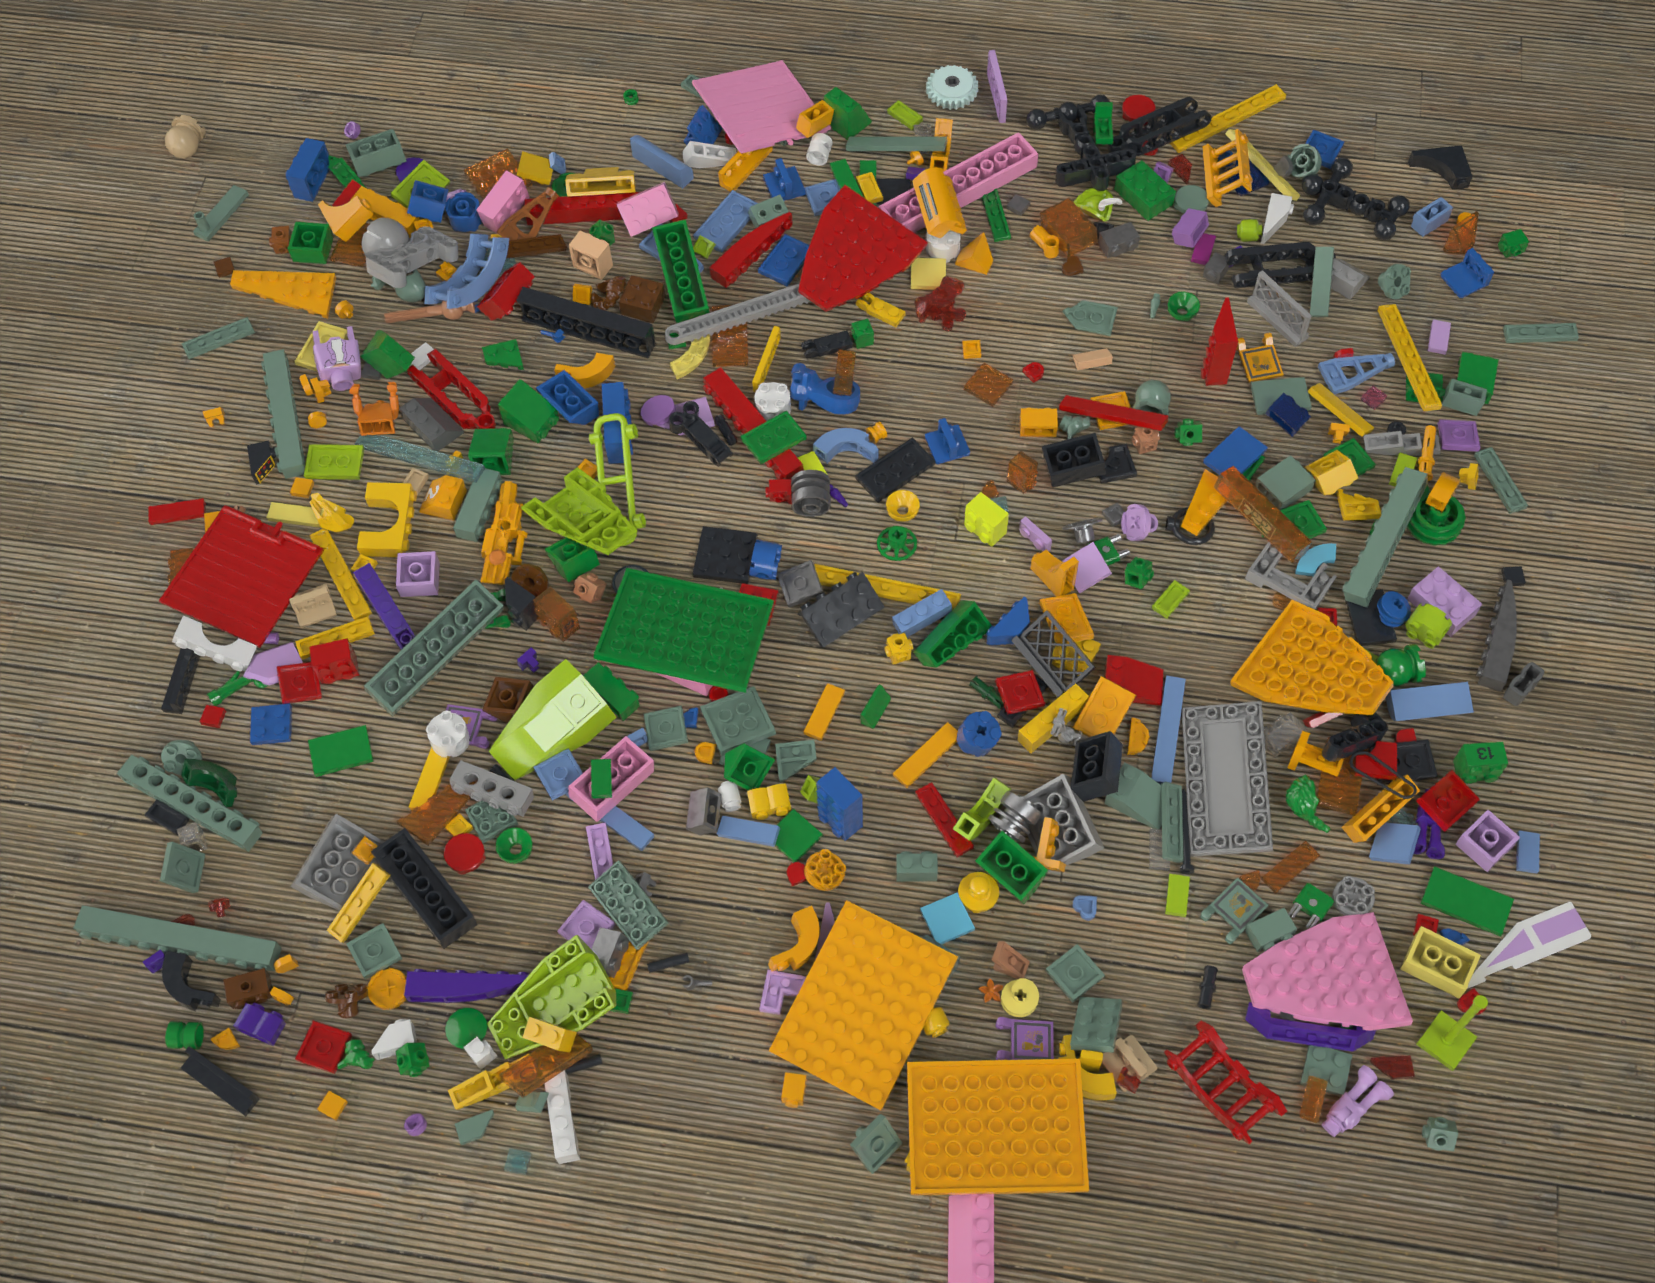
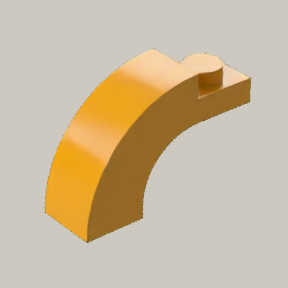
[554,353,615,389]

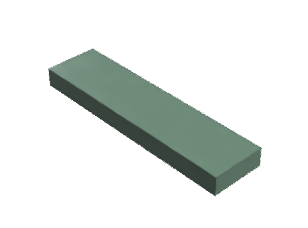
[1310,247,1334,317]
[181,317,255,359]
[1503,323,1579,343]
[1474,447,1528,514]
[1161,781,1183,863]

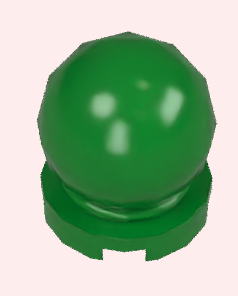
[1375,644,1426,687]

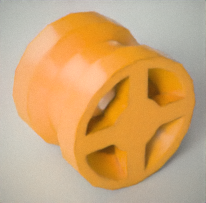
[866,421,887,444]

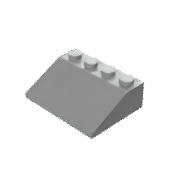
[1023,774,1104,872]
[290,814,384,911]

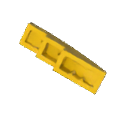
[448,1053,539,1110]

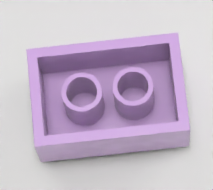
[1407,566,1482,637]

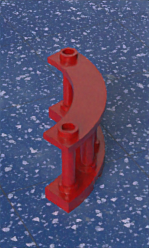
[1164,1020,1287,1145]

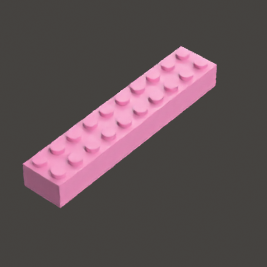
[879,132,1038,233]

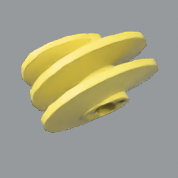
[1001,978,1039,1017]

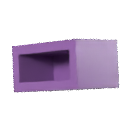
[1172,208,1209,248]

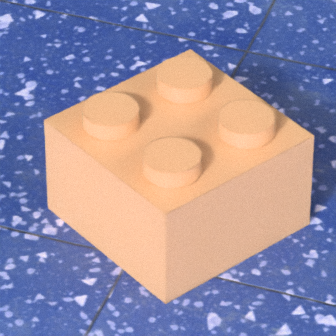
[569,231,613,280]

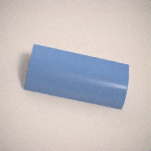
[630,135,694,189]
[1386,682,1474,721]

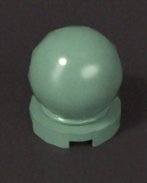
[1133,379,1171,416]

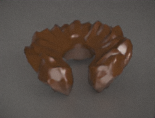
[591,276,626,311]

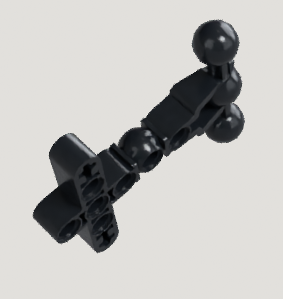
[1026,94,1136,191]

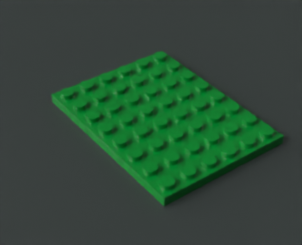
[594,568,774,693]

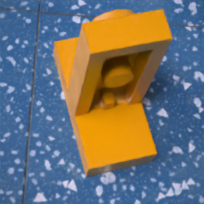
[1287,730,1344,776]
[1034,817,1066,872]

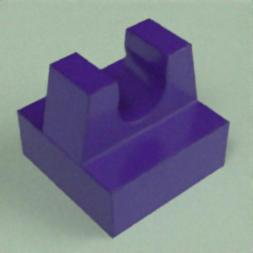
[517,647,539,673]

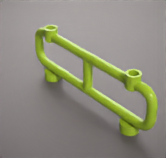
[589,413,646,546]

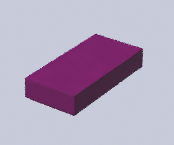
[1191,233,1216,265]

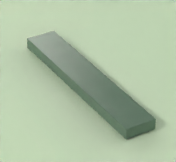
[846,137,948,151]

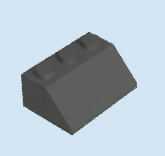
[399,398,464,453]

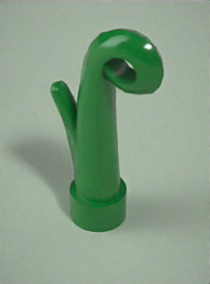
[207,671,268,706]

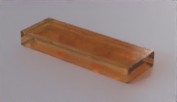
[1261,841,1320,894]

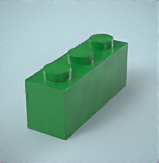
[583,662,640,721]

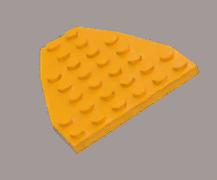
[1230,600,1393,715]

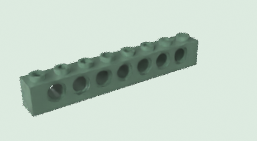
[117,755,263,853]

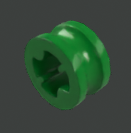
[623,89,639,105]

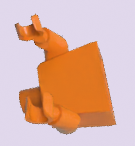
[349,382,399,436]

